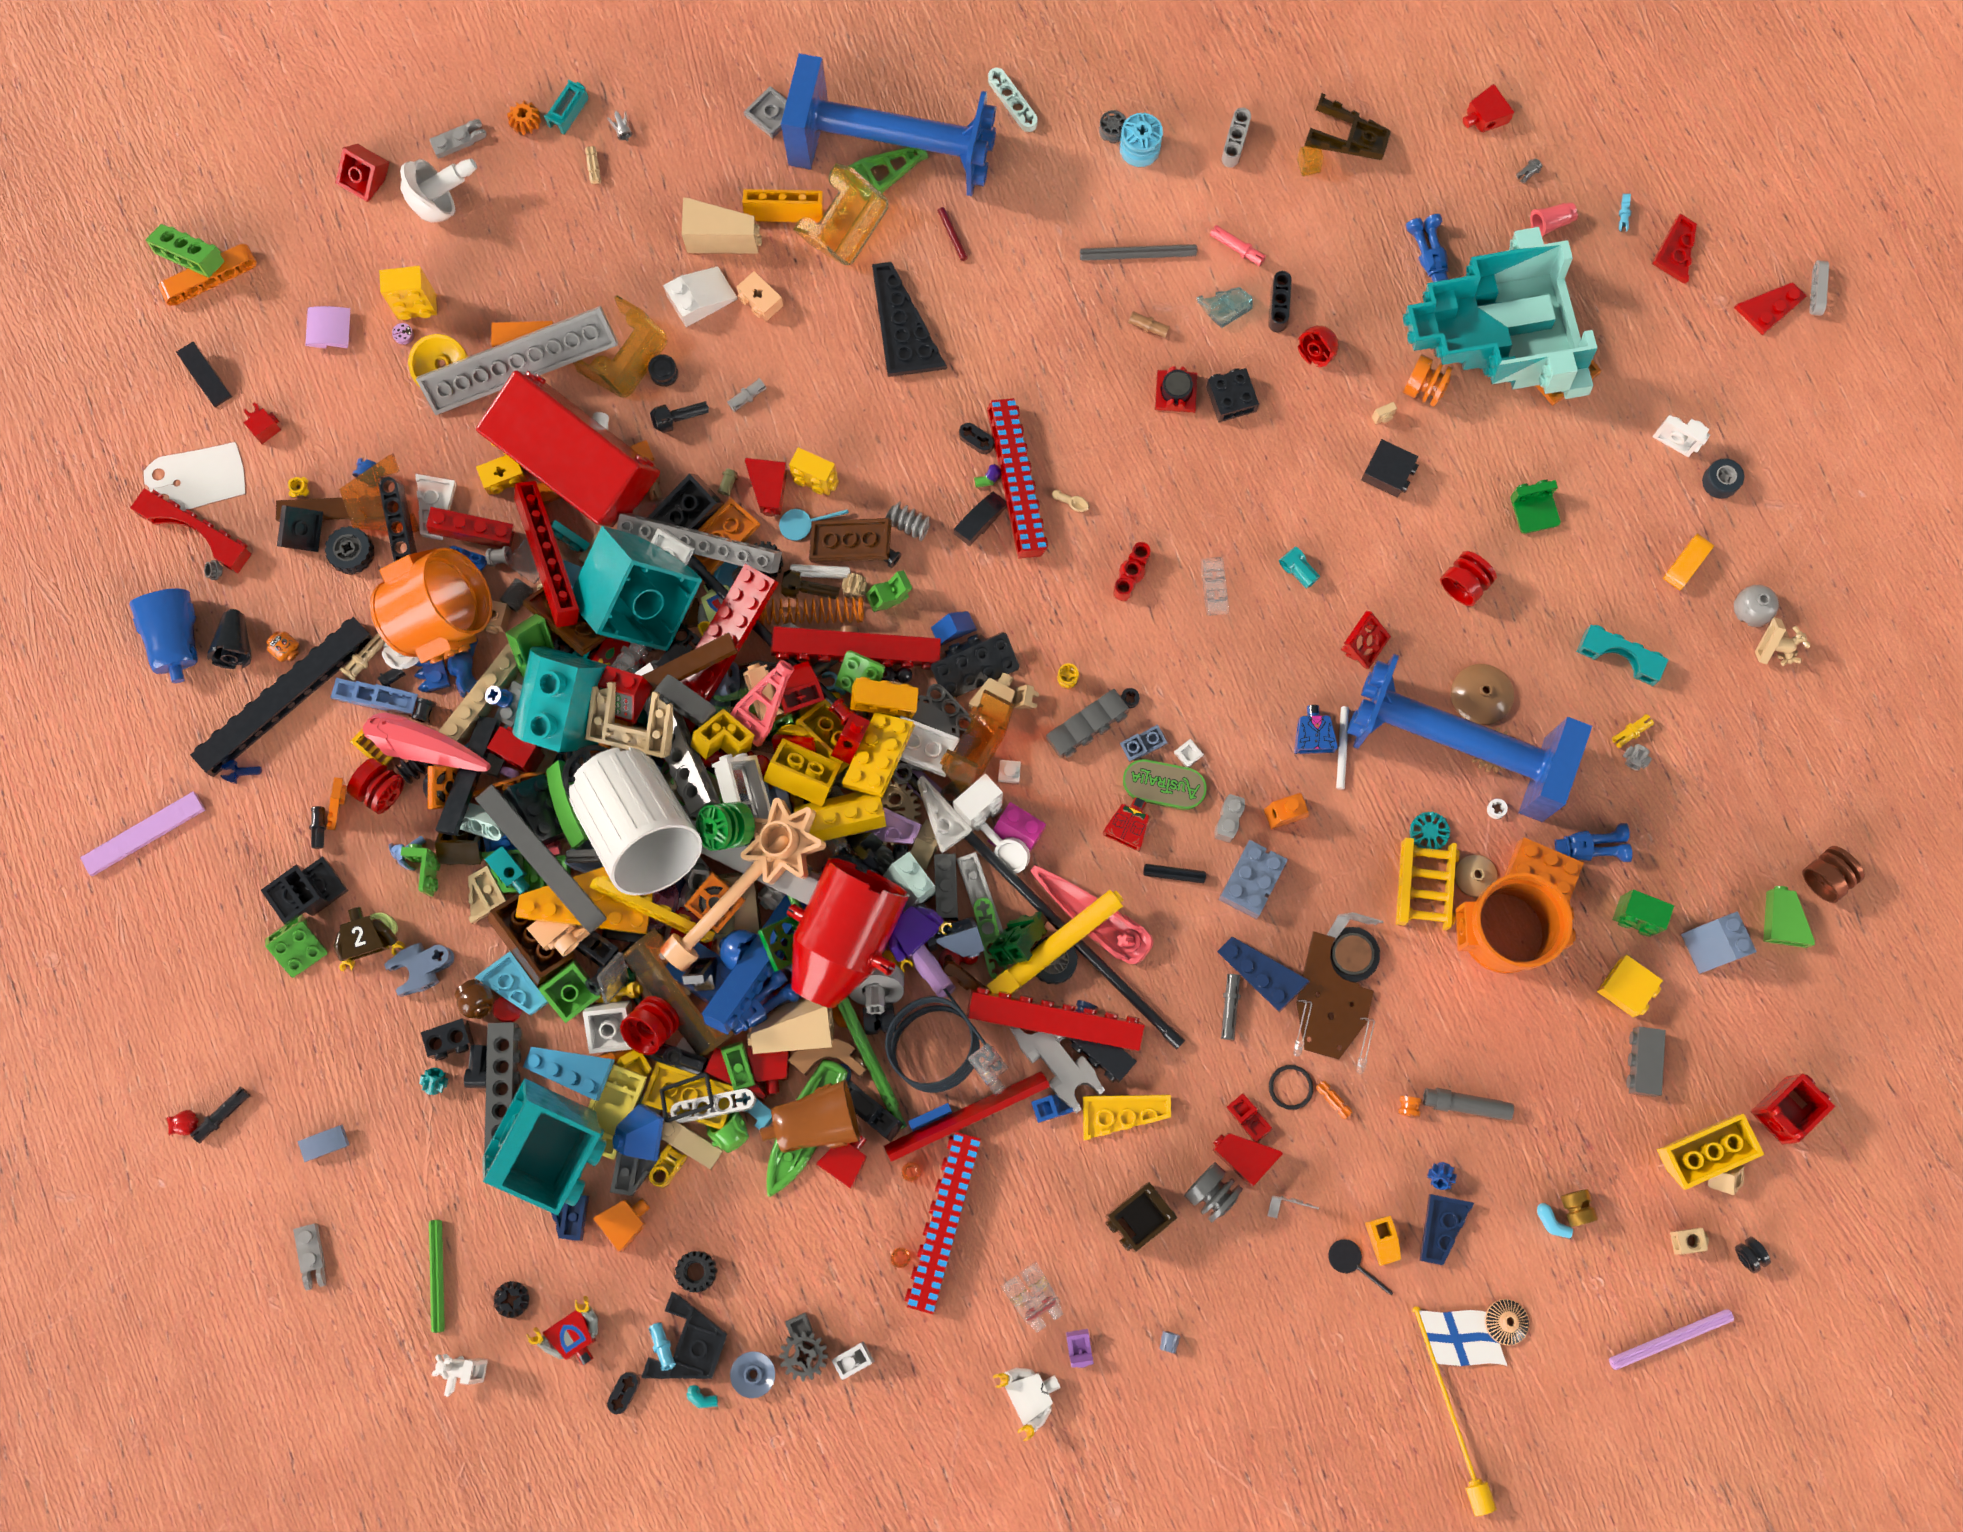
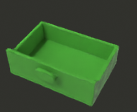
[505,614,554,677]

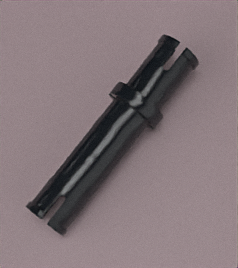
[190,1086,250,1144]

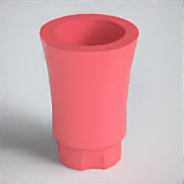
[1530,203,1578,236]

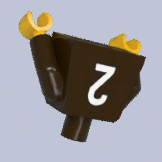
[334,907,405,971]

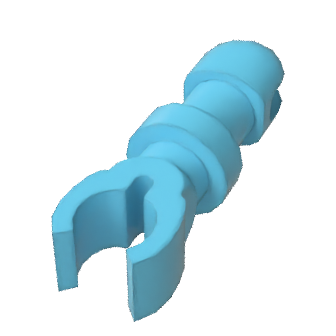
[1619,194,1631,232]

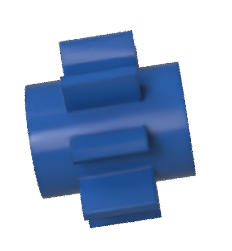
[1427,1162,1457,1190]

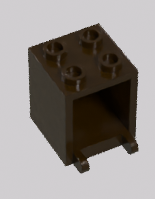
[1105,1182,1177,1252]

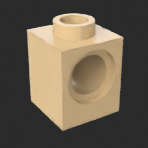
[1670,1228,1709,1255]

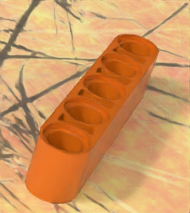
[158,244,257,306]

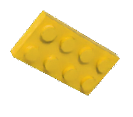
[842,712,915,797]
[642,1062,735,1130]

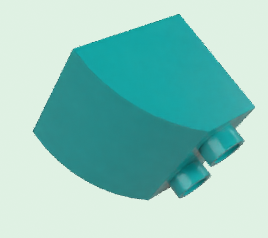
[572,526,702,651]
[512,646,617,752]

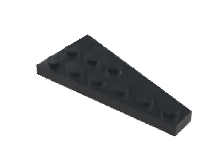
[872,262,947,377]

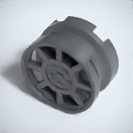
[1099,110,1126,143]

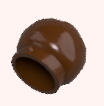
[454,979,494,1019]

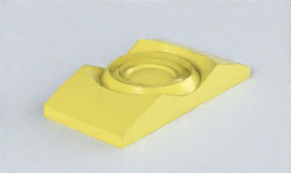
[588,1064,647,1160]

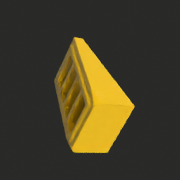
[350,728,394,766]

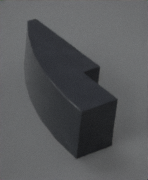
[176,341,232,407]
[954,491,1007,546]
[847,1080,904,1142]

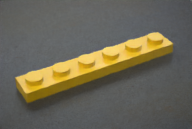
[590,876,715,943]

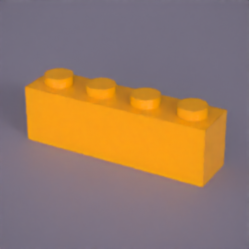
[742,189,823,223]

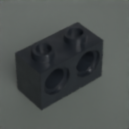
[575,931,620,967]
[420,1018,475,1061]

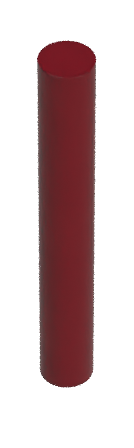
[937,207,968,261]

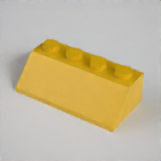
[794,791,886,841]
[1657,1113,1764,1190]

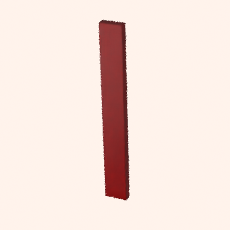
[884,1071,1050,1161]

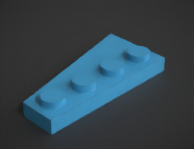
[523,1047,615,1100]

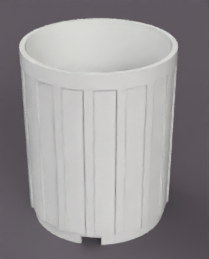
[569,747,702,895]

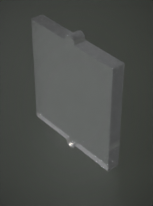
[506,538,540,584]
[597,952,629,1004]

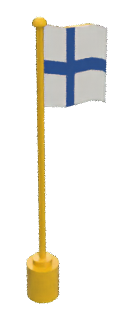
[1412,1306,1507,1516]

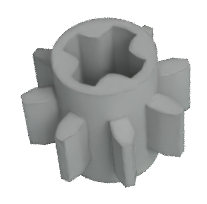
[1623,744,1652,771]

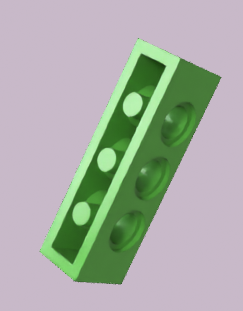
[145,224,225,278]

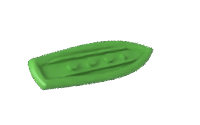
[766,1059,848,1197]

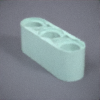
[460,803,505,841]

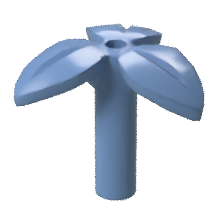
[389,836,426,871]

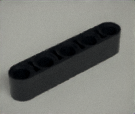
[379,477,417,562]

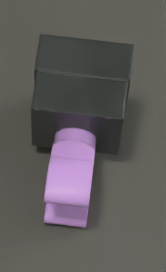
[482,753,520,779]

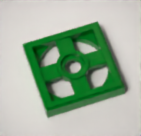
[758,916,799,971]

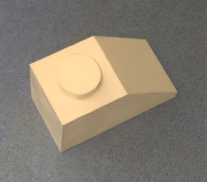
[910,819,939,870]

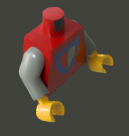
[527,1296,598,1366]

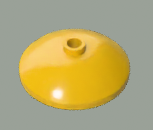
[408,334,468,387]

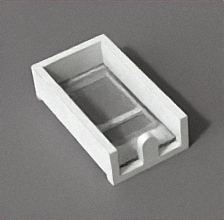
[712,753,771,819]

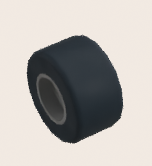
[1702,458,1745,499]

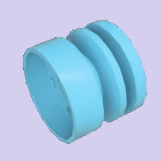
[1120,113,1163,167]

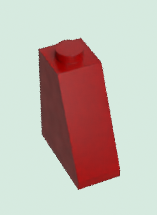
[745,458,788,517]
[1212,1133,1283,1187]

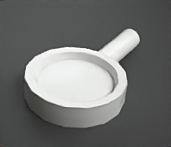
[980,823,1030,874]

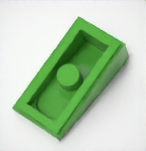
[721,1041,755,1091]

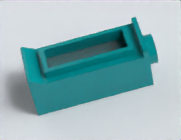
[544,80,589,135]

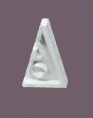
[917,776,973,853]

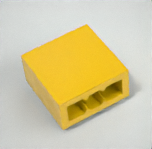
[789,447,839,496]
[1597,954,1663,1017]

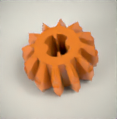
[507,100,541,136]

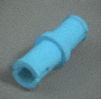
[648,1323,676,1371]

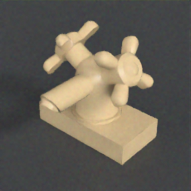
[1755,617,1810,666]

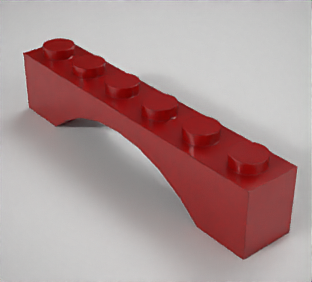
[130,488,252,574]

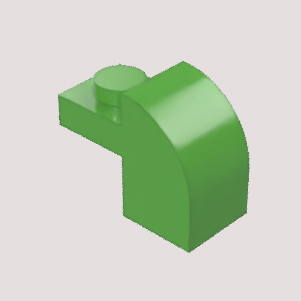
[865,570,912,612]

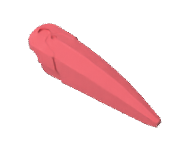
[363,712,491,771]
[1031,865,1153,964]

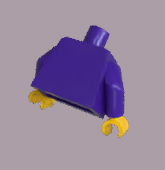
[889,906,952,972]

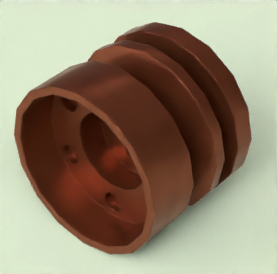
[1802,846,1865,903]

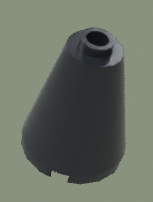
[207,609,252,669]

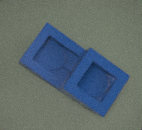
[1031,1094,1077,1123]

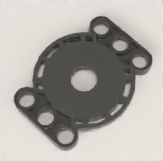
[889,684,974,785]

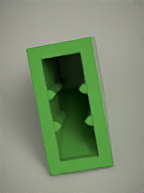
[1763,886,1815,948]

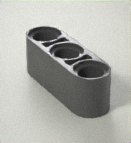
[654,674,717,727]

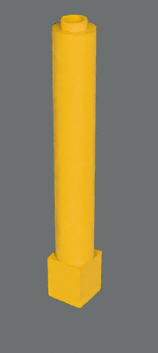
[987,889,1124,996]

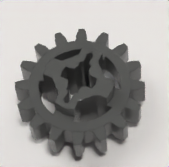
[779,1330,828,1382]

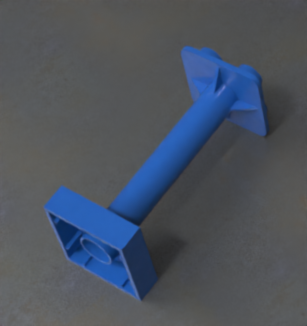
[781,53,996,196]
[1347,654,1593,822]

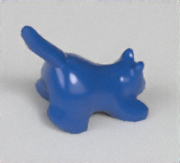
[447,638,478,698]

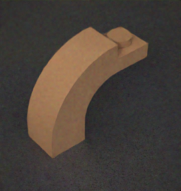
[788,1039,867,1078]

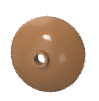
[1451,664,1514,725]

